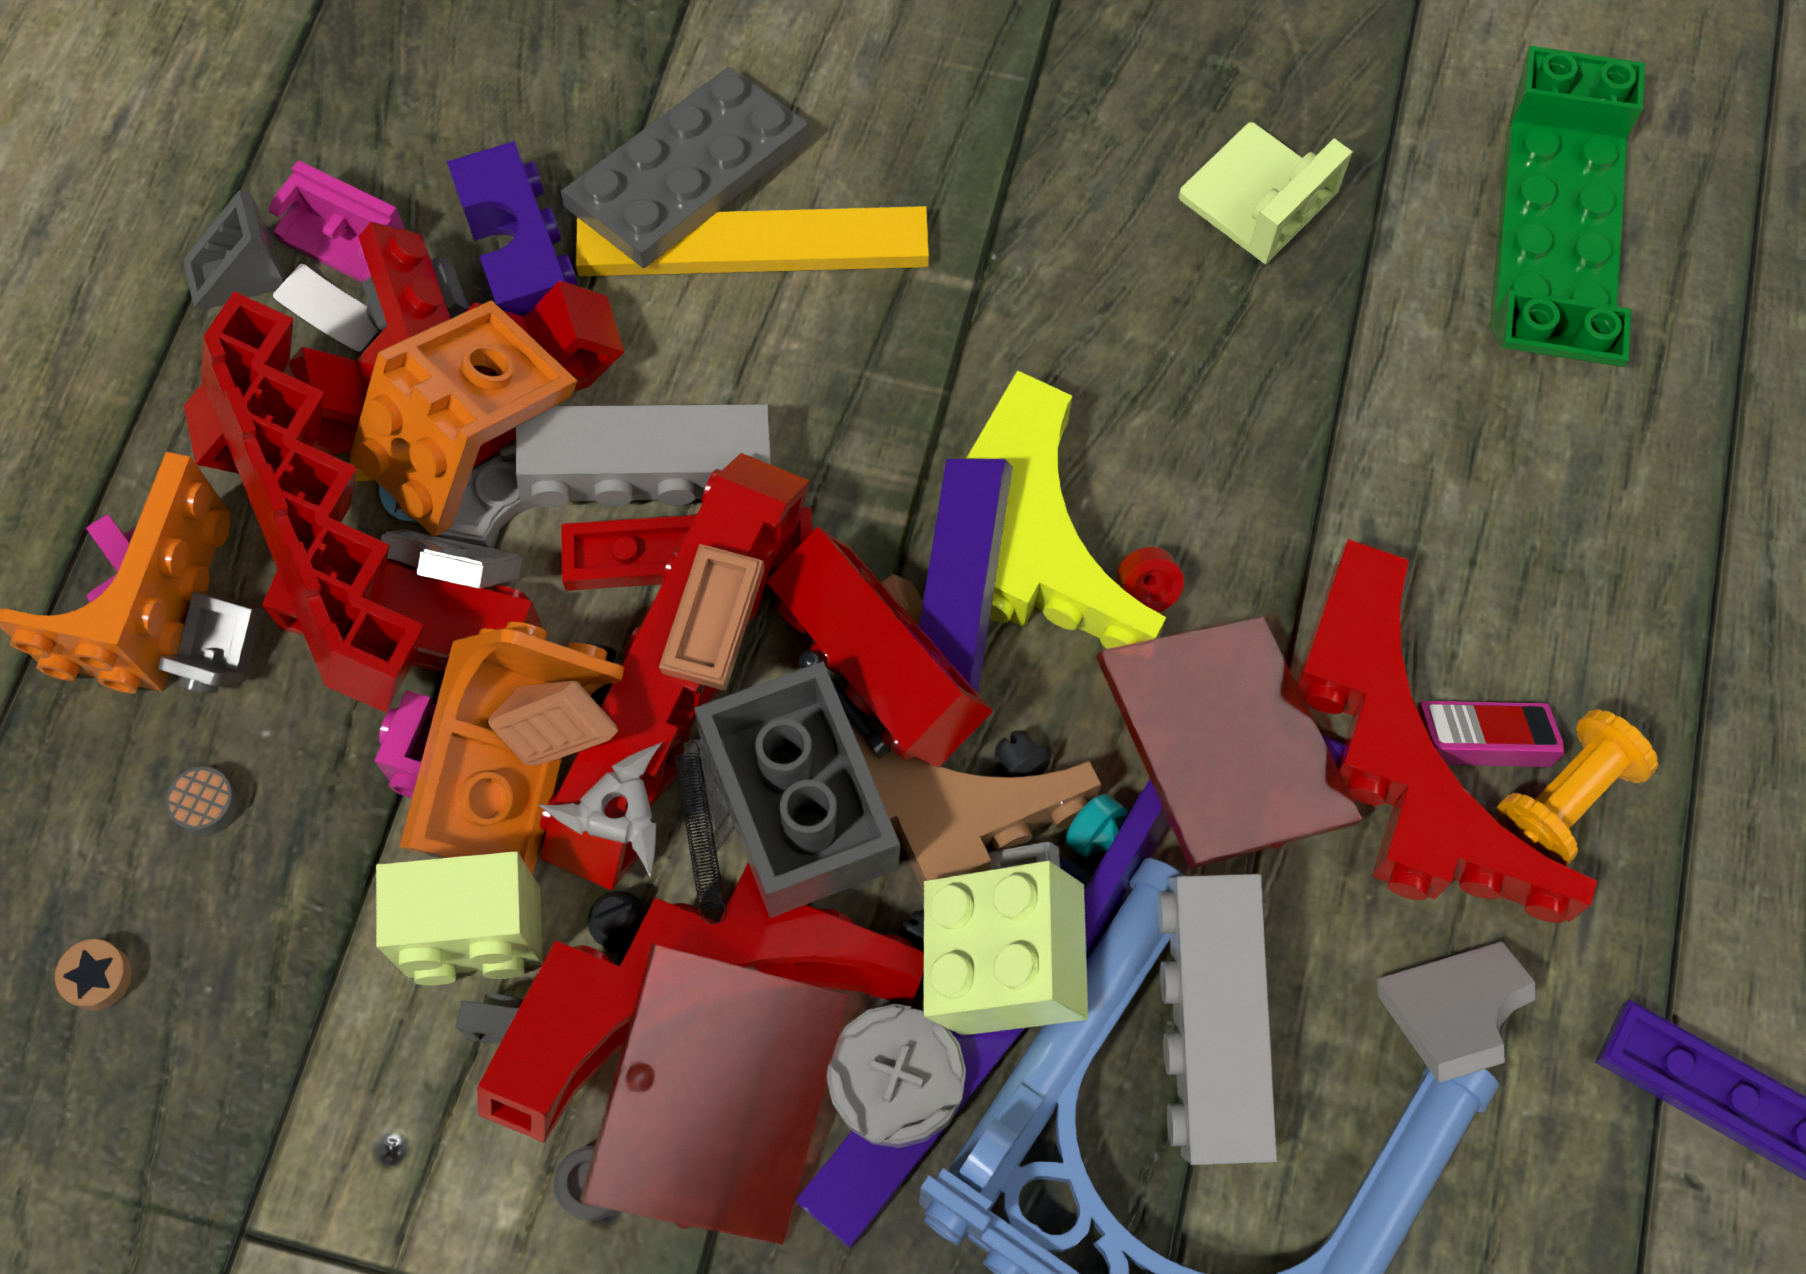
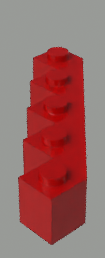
[184,280,625,474]
[201,291,424,713]
[540,453,810,890]

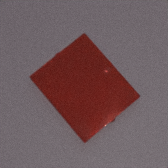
[1096,617,1363,869]
[580,944,849,1245]

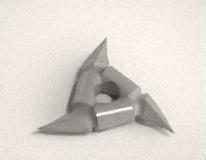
[538,743,662,878]

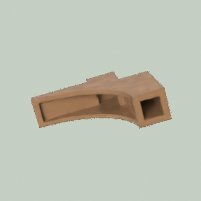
[847,718,1101,893]

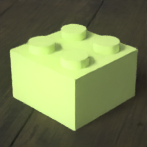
[376,851,543,986]
[924,861,1088,1036]

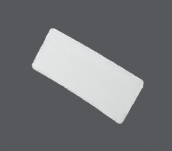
[273,264,378,352]

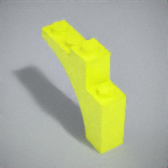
[966,370,1166,662]

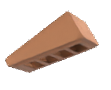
[488,681,618,765]

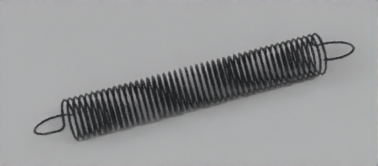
[673,737,727,924]

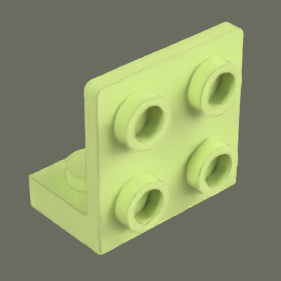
[1179,122,1353,265]

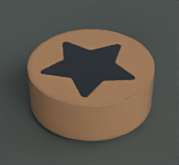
[55,939,132,1011]

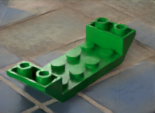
[1489,45,1645,367]

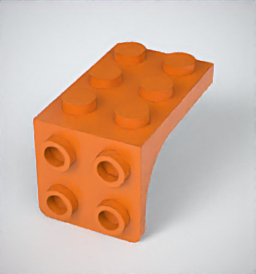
[0,452,231,694]
[399,622,624,875]

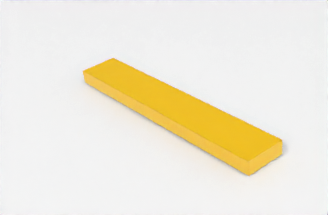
[576,206,929,277]

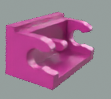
[269,160,405,283]

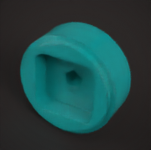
[1066,794,1128,861]

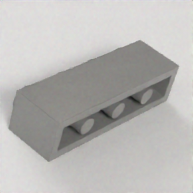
[516,404,771,507]
[1157,874,1277,1165]

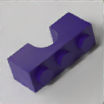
[447,141,578,317]

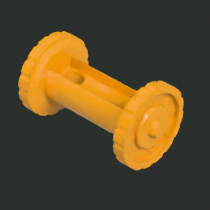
[1496,709,1658,866]

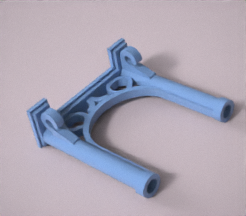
[919,858,1499,1274]

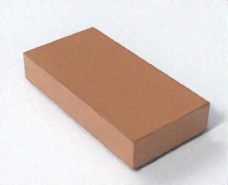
[659,544,765,691]

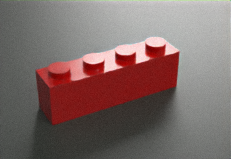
[766,526,993,768]
[262,558,542,674]

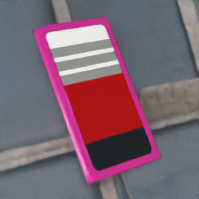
[1418,701,1564,767]

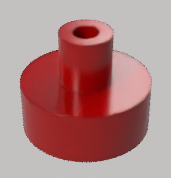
[1116,547,1184,612]

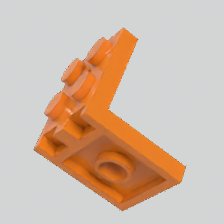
[350,300,577,537]

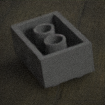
[694,661,900,918]

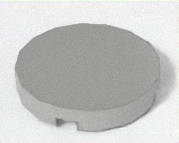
[826,1004,966,1148]

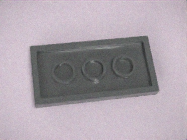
[561,66,810,269]

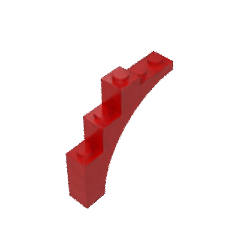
[1292,539,1597,923]
[477,863,924,1143]

